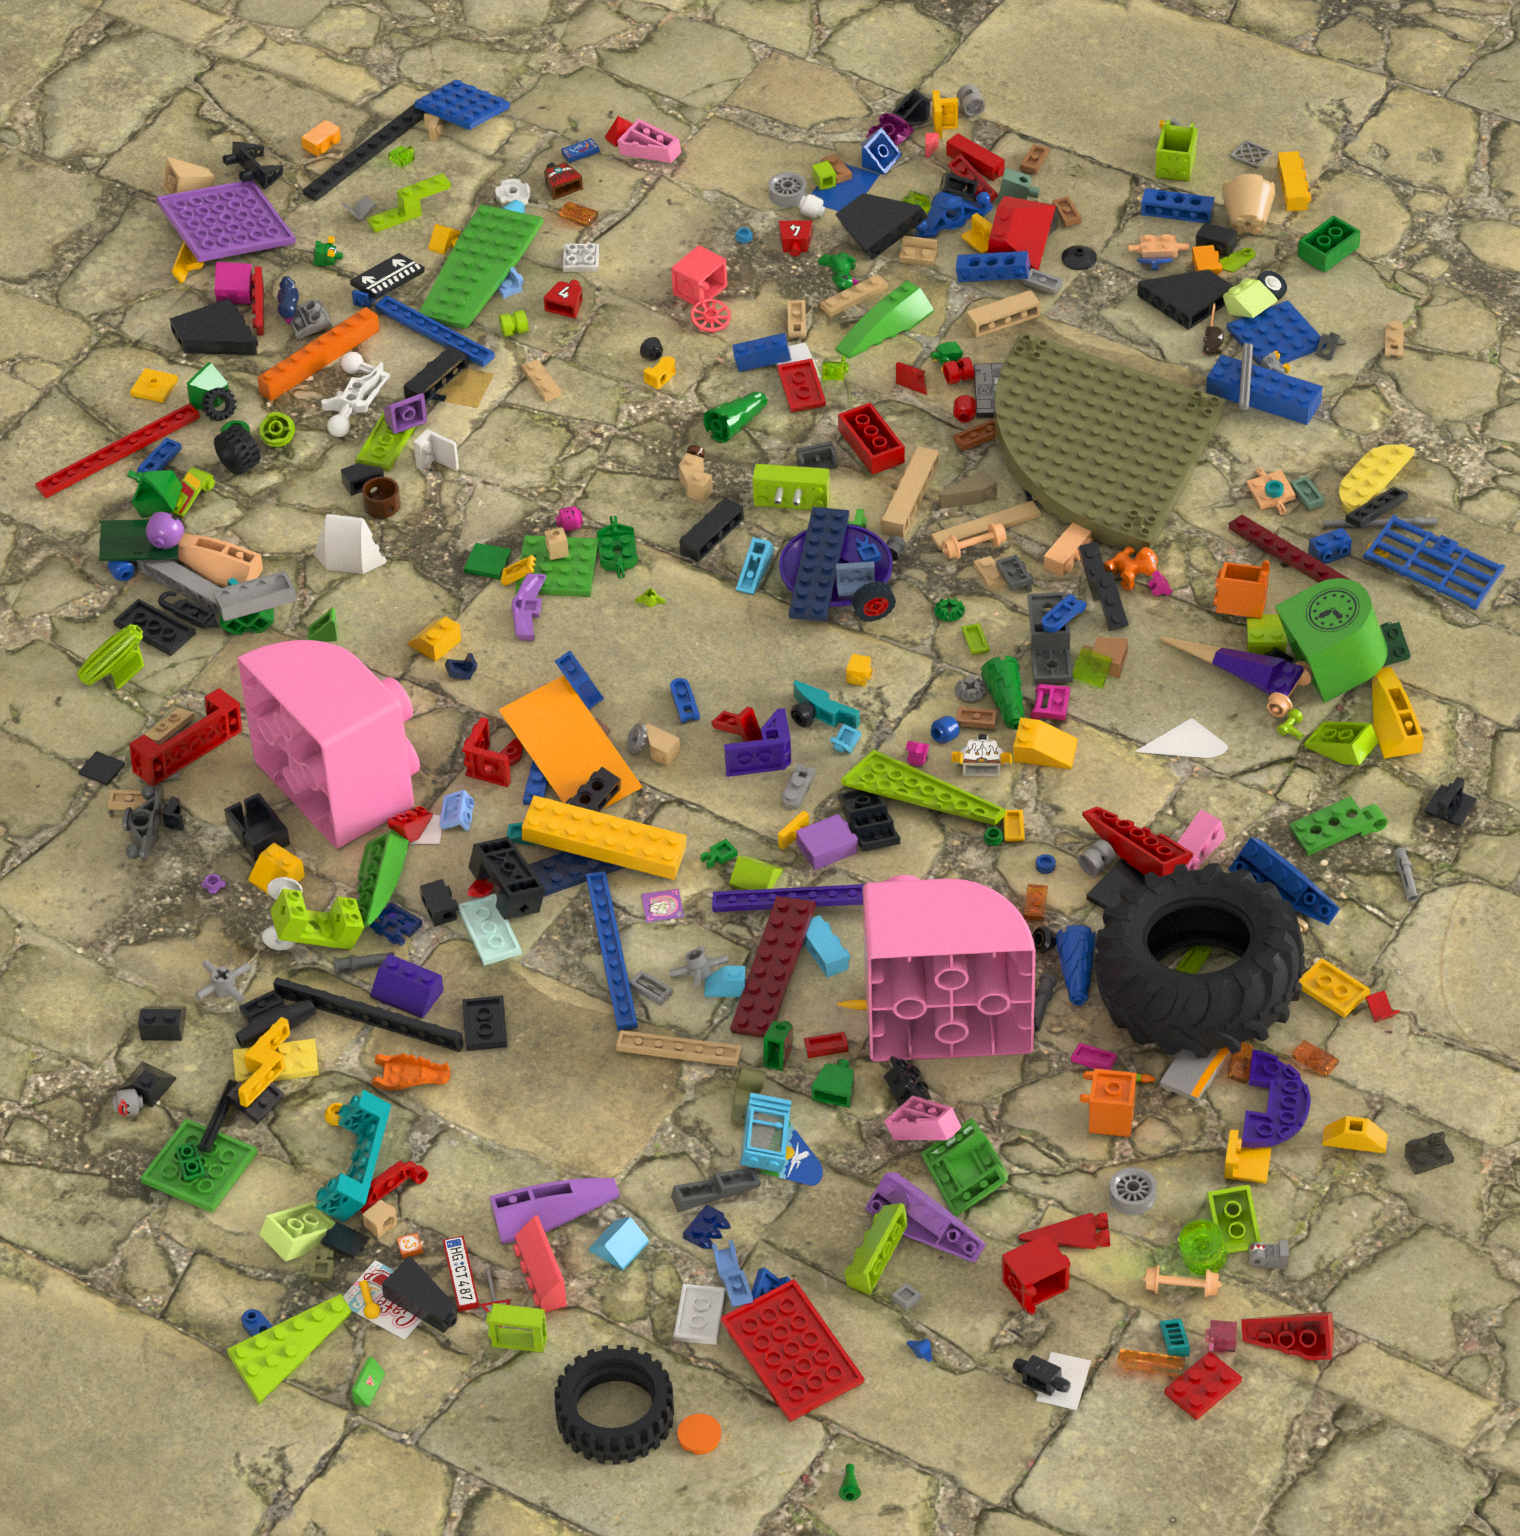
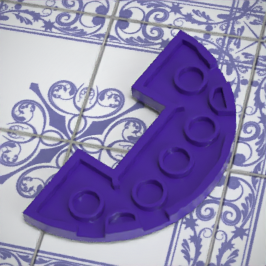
[1241,1049,1311,1148]

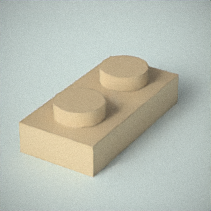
[974,556,1007,591]

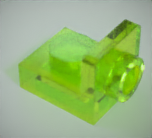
[388,145,415,168]
[902,190,930,212]
[822,355,849,380]

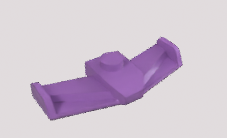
[511,573,546,641]

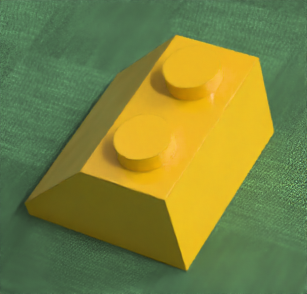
[407,616,461,662]
[248,843,305,897]

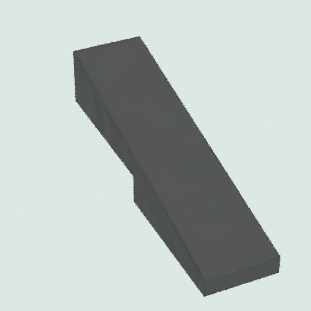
[671,1168,761,1212]

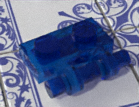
[370,902,423,946]

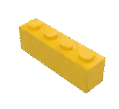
[1277,151,1311,211]

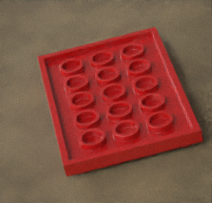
[720,1279,865,1423]

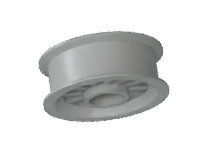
[768,172,807,207]
[1109,1167,1157,1215]

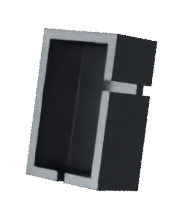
[224,793,290,861]

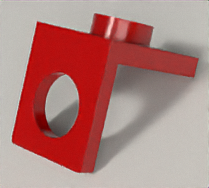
[1365,990,1400,1023]

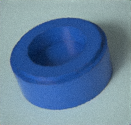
[1036,854,1056,874]

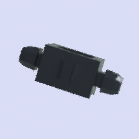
[1013,1355,1071,1396]

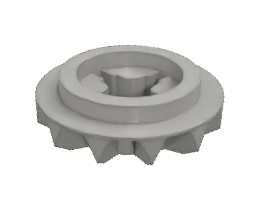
[955,676,986,702]
[627,723,648,754]

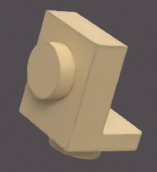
[424,113,443,141]

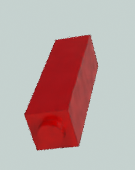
[946,133,1005,181]

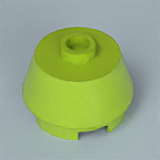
[259,412,295,447]

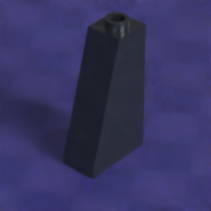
[382,1256,458,1333]

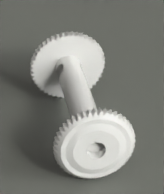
[262,877,302,950]

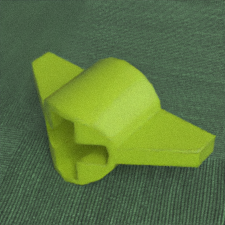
[635,588,665,607]

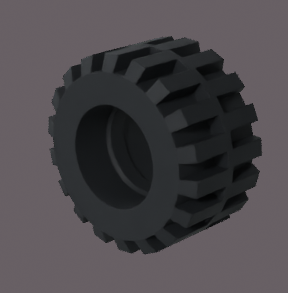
[214,424,261,475]

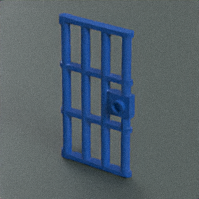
[1363,515,1505,610]

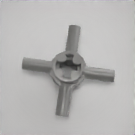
[669,946,729,987]
[196,960,250,1002]

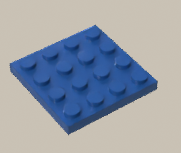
[415,80,510,130]
[1226,300,1326,365]

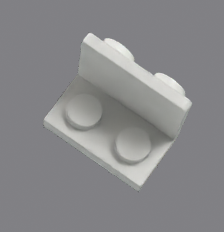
[414,429,459,471]

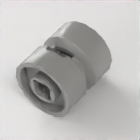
[957,84,985,116]
[1078,839,1116,876]

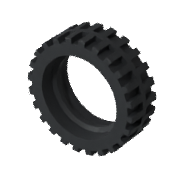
[554,1345,674,1465]

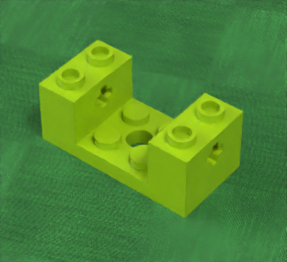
[270,888,364,950]

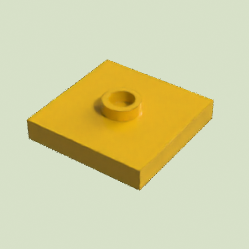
[130,368,178,403]

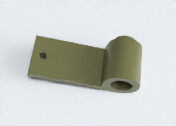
[731,1066,766,1127]

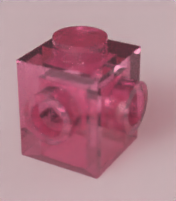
[1205,1320,1237,1353]

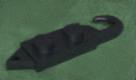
[158,591,219,629]

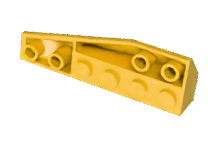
[1371,667,1424,759]

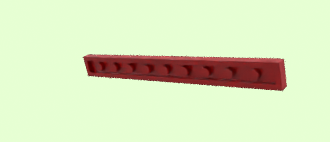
[35,403,200,498]

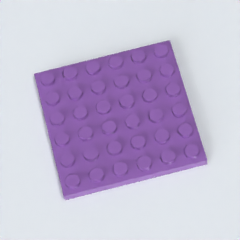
[156,180,296,262]

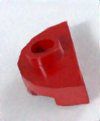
[500,737,523,766]
[467,879,493,897]

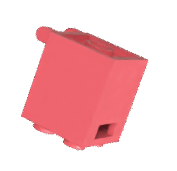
[671,245,727,308]

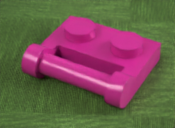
[1031,684,1071,720]

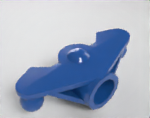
[915,191,993,238]

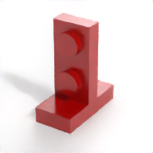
[711,706,762,742]

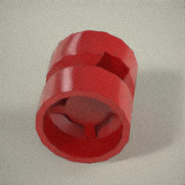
[943,357,974,385]

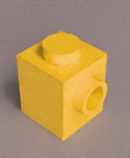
[846,653,873,686]

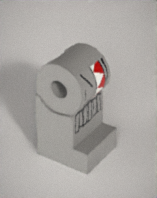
[1248,1240,1289,1269]

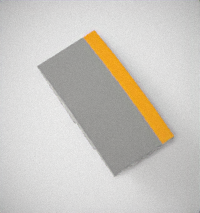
[1160,1047,1231,1102]

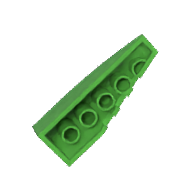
[835,281,934,359]
[357,829,409,928]

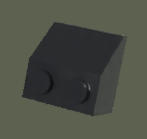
[138,1006,187,1041]

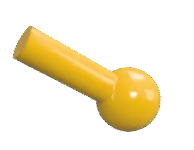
[359,1280,381,1319]

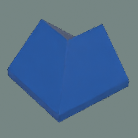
[860,128,902,175]

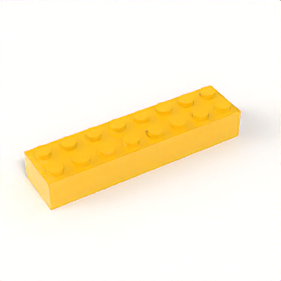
[522,795,687,880]

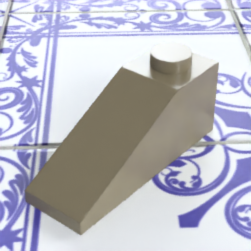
[939,470,997,509]

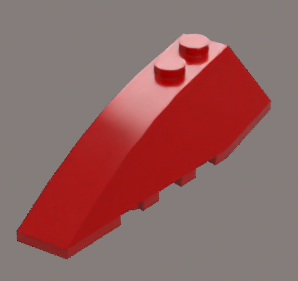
[1082,806,1193,877]

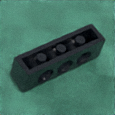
[566,767,621,812]

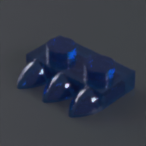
[683,1204,731,1249]

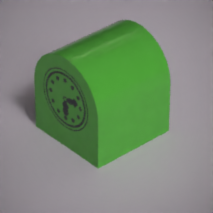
[1275,578,1388,703]

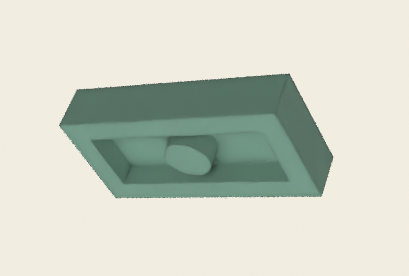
[1290,476,1325,510]

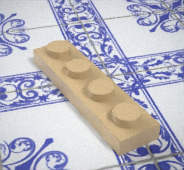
[820,274,888,317]

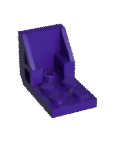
[724,708,791,777]

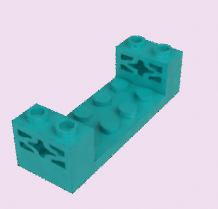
[315,1090,391,1223]

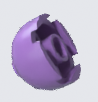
[146,512,185,549]

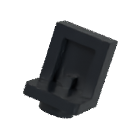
[162,797,184,831]

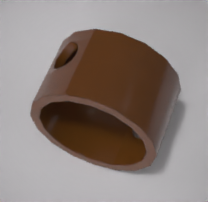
[362,477,401,518]

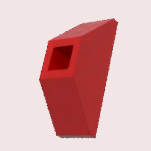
[387,806,433,843]

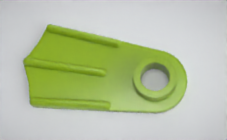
[1218,247,1256,273]

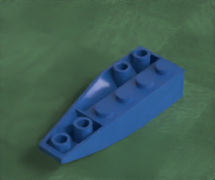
[1228,837,1340,925]

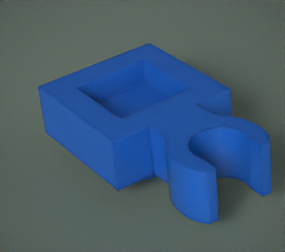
[856,535,881,563]

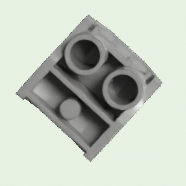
[290,299,333,339]

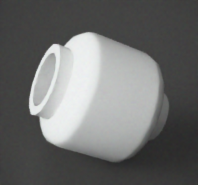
[798,194,825,220]

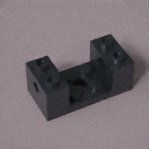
[468,836,545,920]

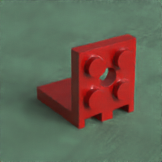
[462,717,511,787]

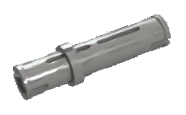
[1394,848,1419,902]

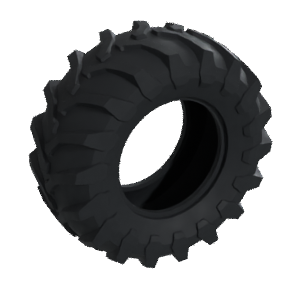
[1095,863,1305,1058]

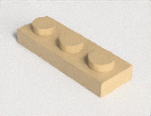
[521,359,562,402]

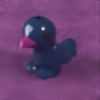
[277,276,299,324]

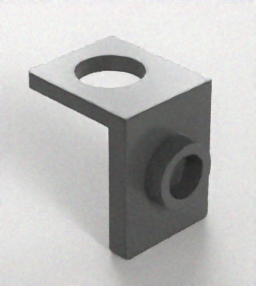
[1315,332,1346,360]

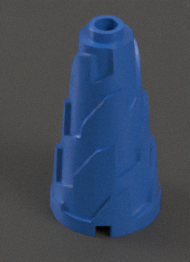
[1056,925,1097,1006]

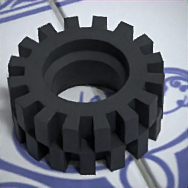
[201,387,237,421]

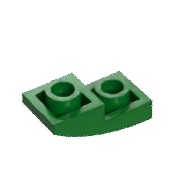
[175,1141,206,1181]

